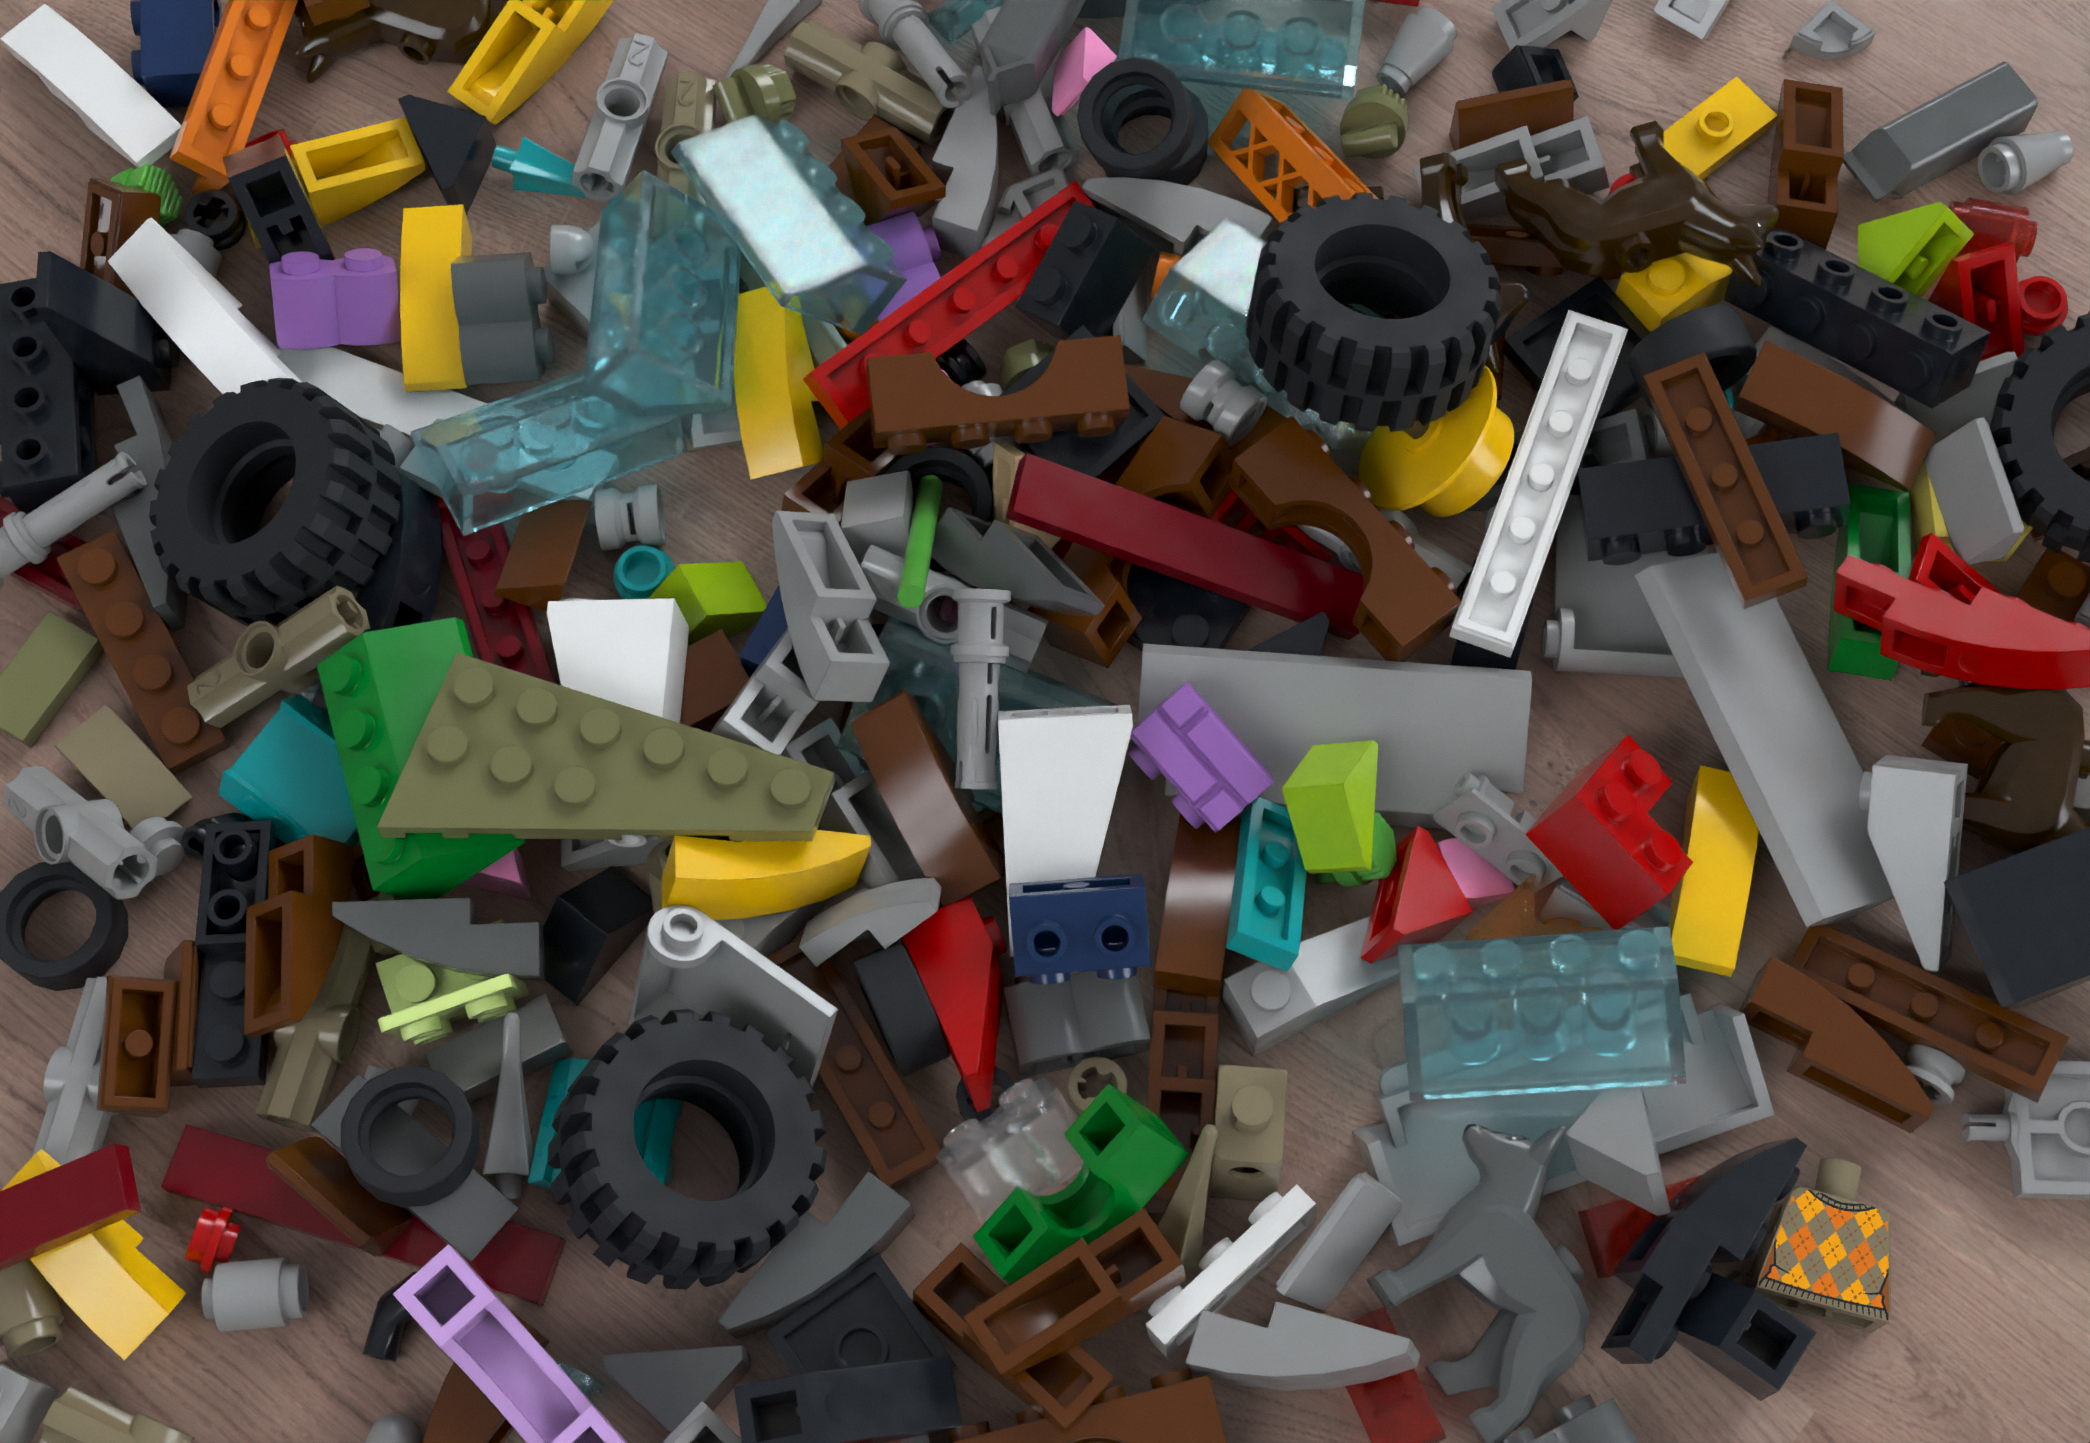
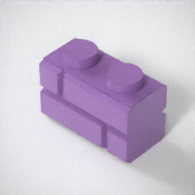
[1127,680,1275,833]

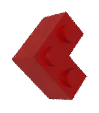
[1525,734,1693,932]

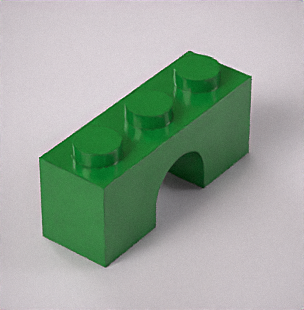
[973,1083,1190,1284]

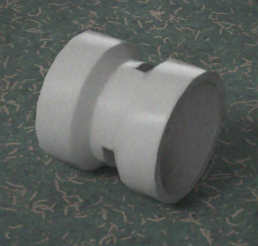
[1180,359,1268,447]
[594,483,666,551]

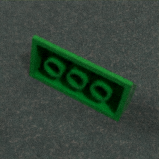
[317,617,525,900]

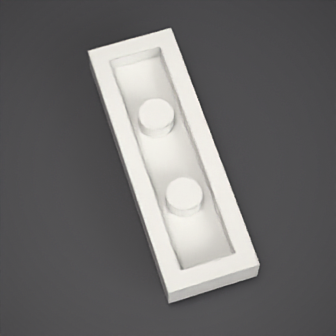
[1146,1184,1316,1359]

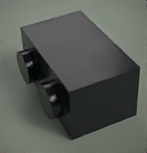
[1015,201,1155,340]

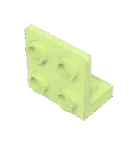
[375,919,529,1046]

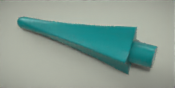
[492,136,650,210]

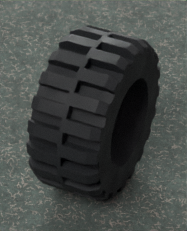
[1246,193,1502,432]
[1990,313,2090,563]
[149,378,401,627]
[548,1009,827,1290]

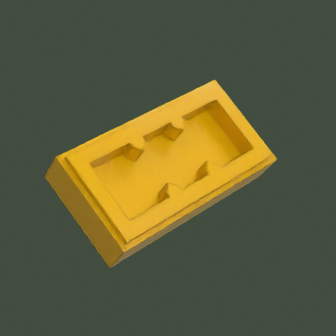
[1664,76,1778,180]

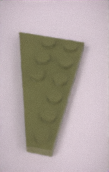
[377,652,835,841]

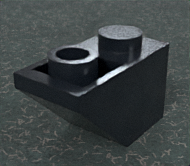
[1675,1272,1817,1401]

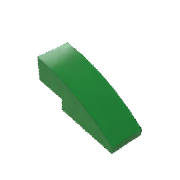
[1828,483,1911,681]

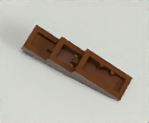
[1142,946,1221,1217]

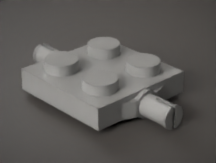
[1961,1061,2090,1200]

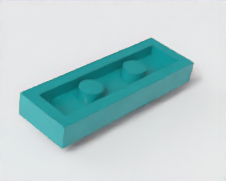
[1226,797,1307,972]

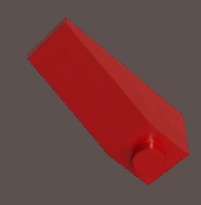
[901,896,1007,1113]

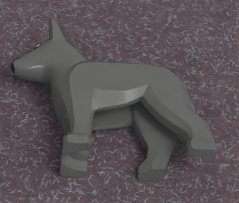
[1367,1124,1590,1443]

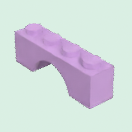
[393,1244,628,1443]

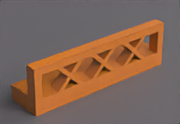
[169,0,298,195]
[1208,84,1378,223]

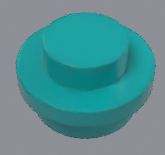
[613,545,675,599]

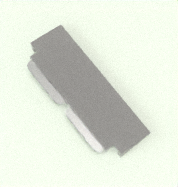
[1635,552,1894,927]
[1135,644,1532,829]
[1351,974,1775,1246]

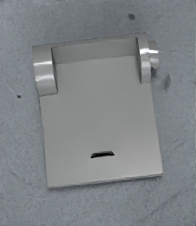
[1541,495,1708,678]
[628,905,838,1088]

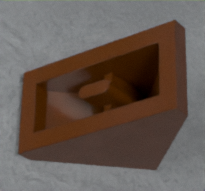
[841,127,946,226]

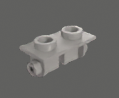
[1433,772,1563,895]

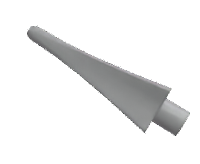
[723,0,822,80]
[482,1012,534,1199]

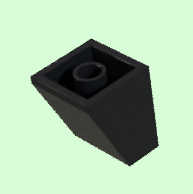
[1944,827,2090,1009]

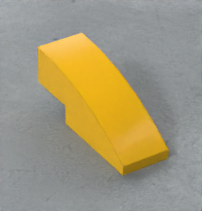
[447,0,614,125]
[238,117,425,249]
[400,205,473,392]
[732,280,823,480]
[1665,765,1759,977]
[662,830,871,920]
[1,1148,187,1361]

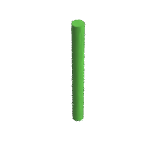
[897,475,943,608]

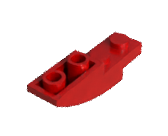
[1833,554,2090,690]

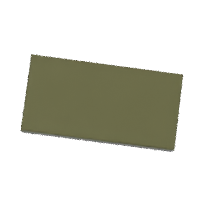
[0,610,104,748]

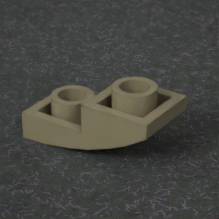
[54,705,192,830]

